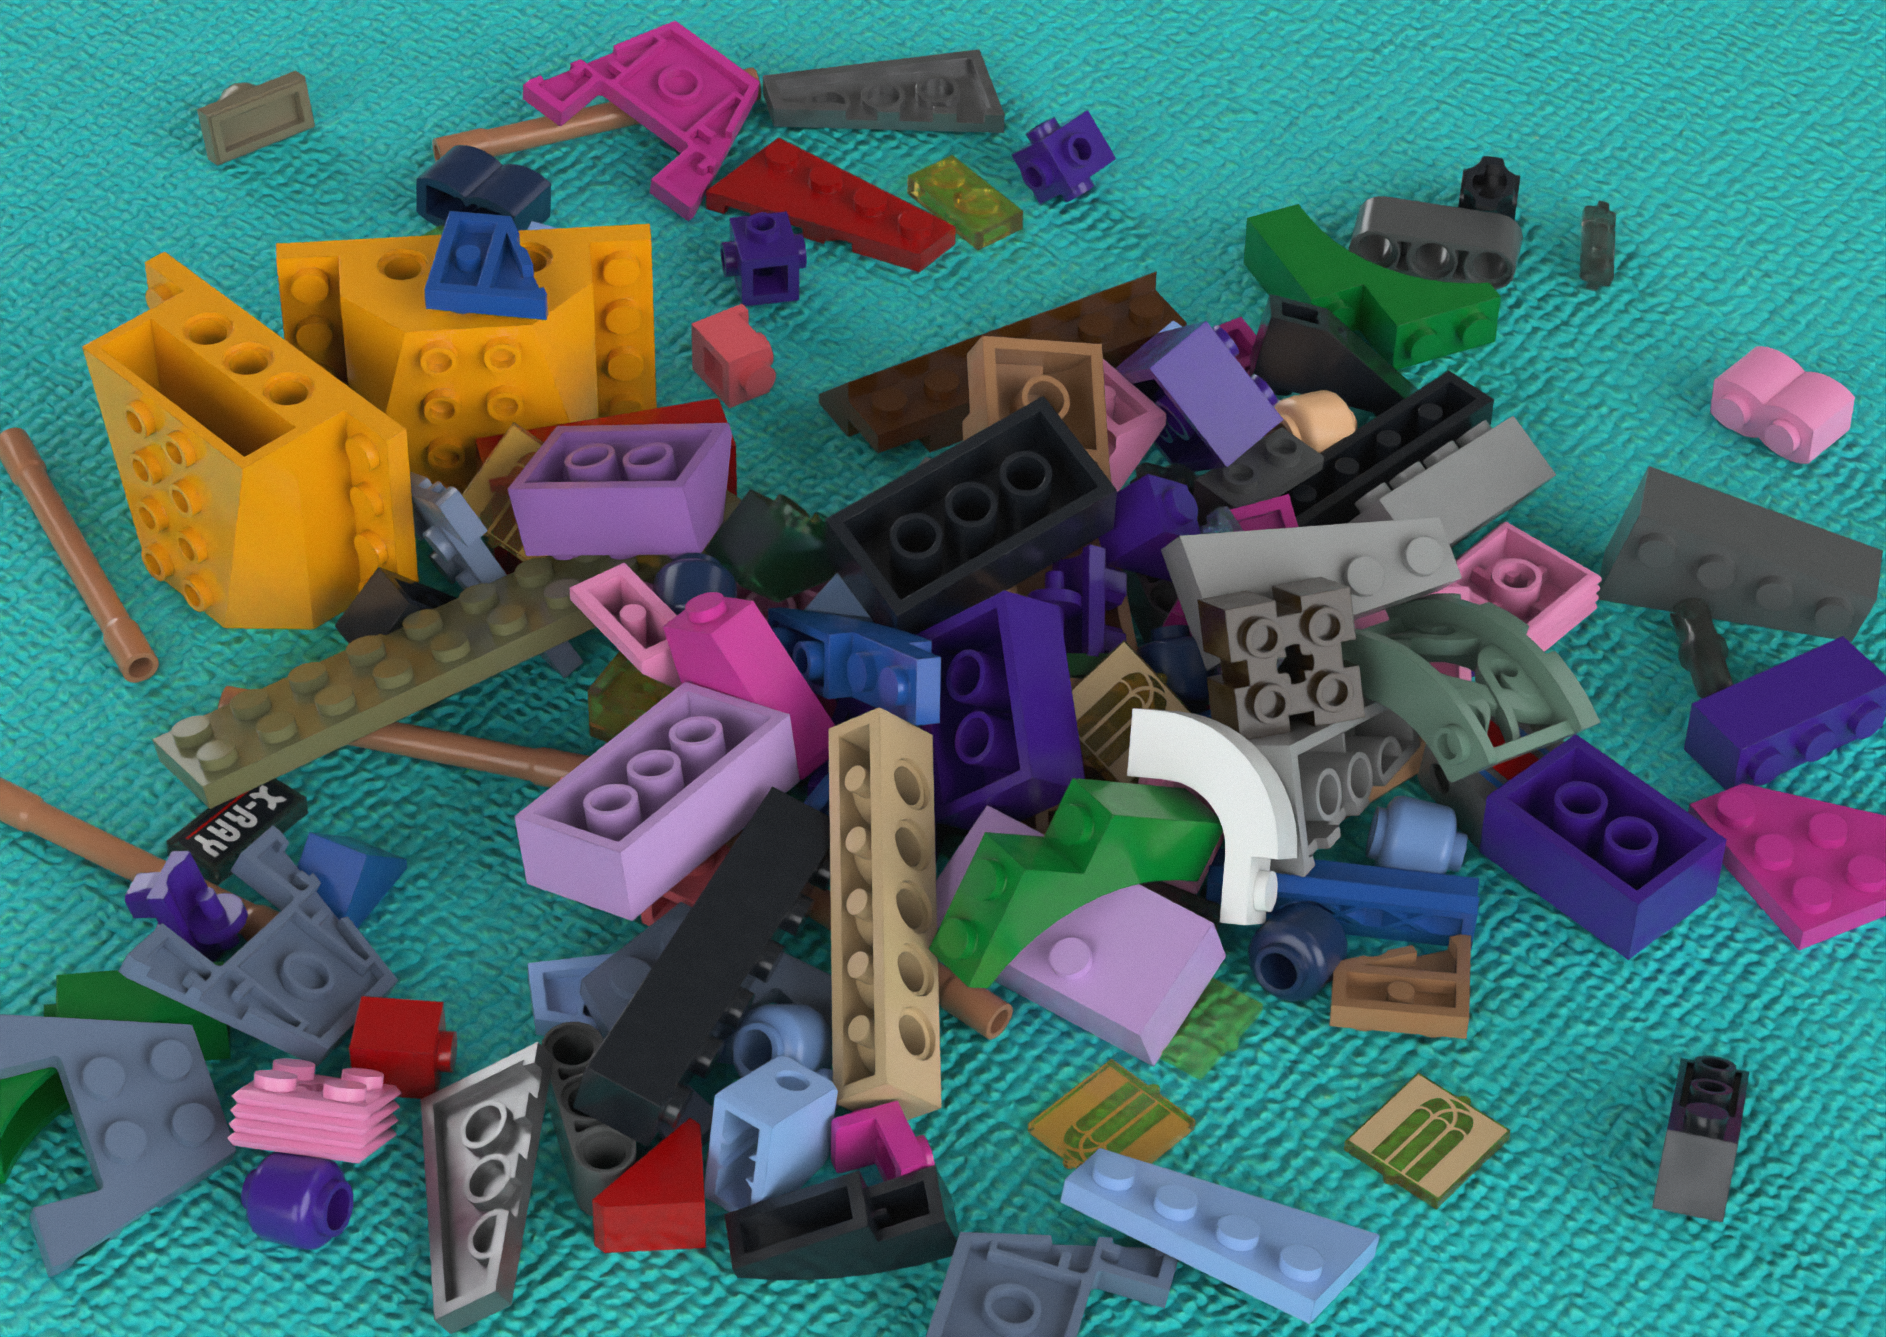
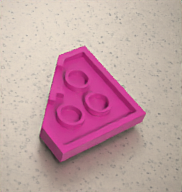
[1688,783,1886,950]

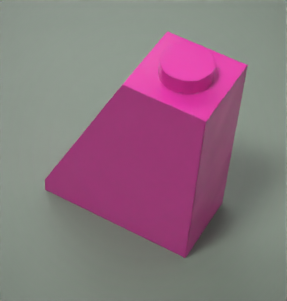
[663,592,835,780]

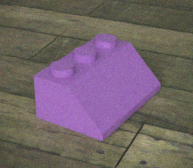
[507,423,732,560]

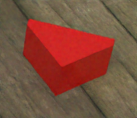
[592,1118,706,1253]

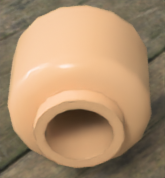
[1264,390,1358,453]

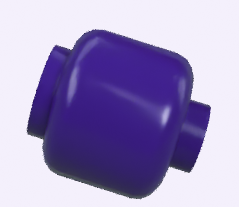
[241,1152,353,1250]

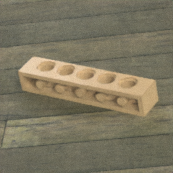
[828,707,942,1120]

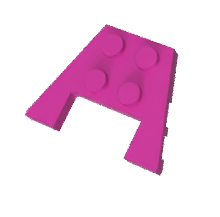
[523,21,760,222]

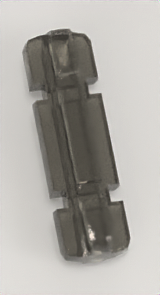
[1579,200,1616,291]

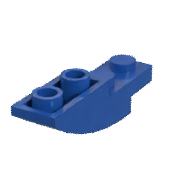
[768,607,941,726]

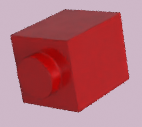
[349,996,457,1099]

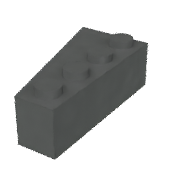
[1596,466,1883,642]

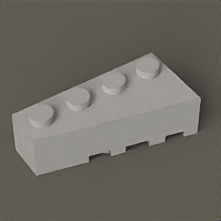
[1349,415,1556,548]
[1161,517,1462,671]
[1248,697,1420,877]

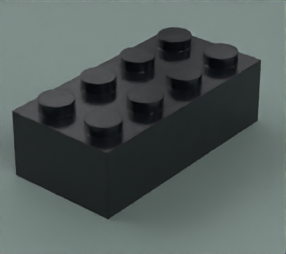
[825,396,1117,635]

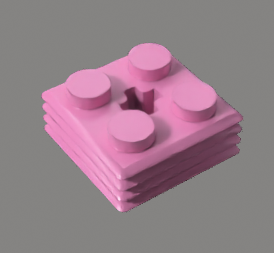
[1449,522,1602,652]
[227,1058,401,1164]

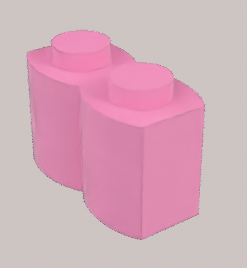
[1710,346,1855,464]

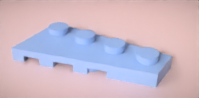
[1060,1148,1380,1324]

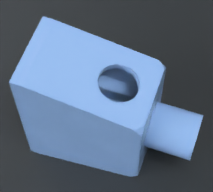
[704,1056,839,1212]

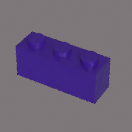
[1684,636,1886,790]

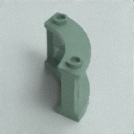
[1341,593,1601,782]

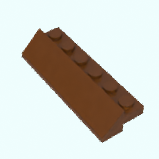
[819,271,1187,454]

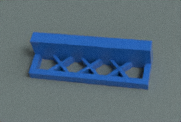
[1205,848,1479,949]

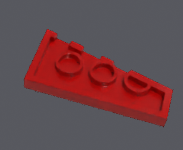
[706,137,956,272]

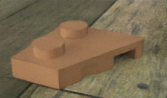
[1329,934,1471,1039]

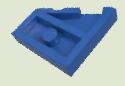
[424,211,548,320]

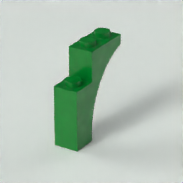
[1243,204,1501,370]
[929,778,1223,988]
[0,961,231,1184]

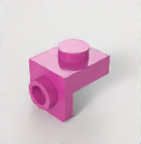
[831,1100,935,1181]

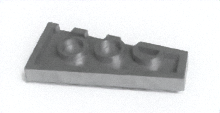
[763,49,1005,133]
[421,1042,553,1334]

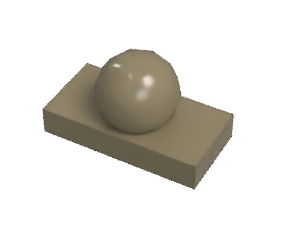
[197,71,315,166]

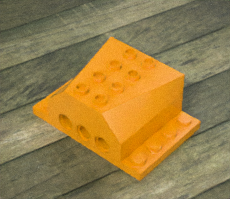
[276,224,657,518]
[82,251,419,630]

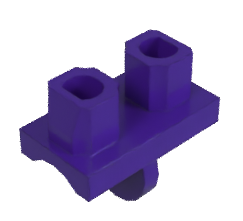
[1026,544,1127,657]
[125,851,248,962]

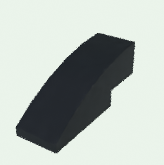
[724,1165,959,1280]

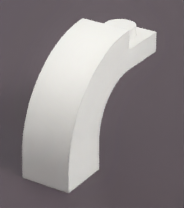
[1127,708,1297,925]

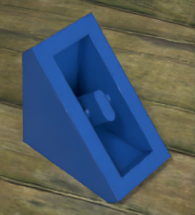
[297,832,407,928]

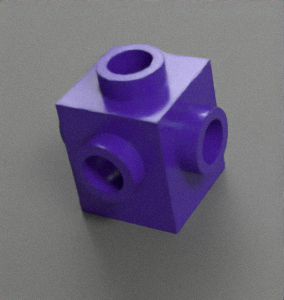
[1011,110,1116,204]
[720,211,807,306]

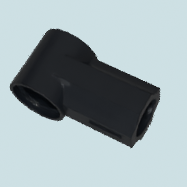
[1458,156,1521,221]

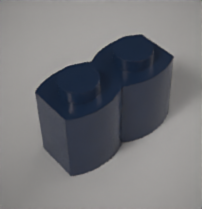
[416,145,551,231]

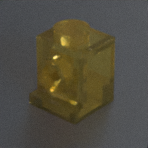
[588,651,675,743]

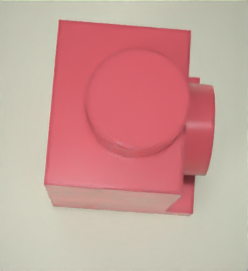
[691,304,776,408]

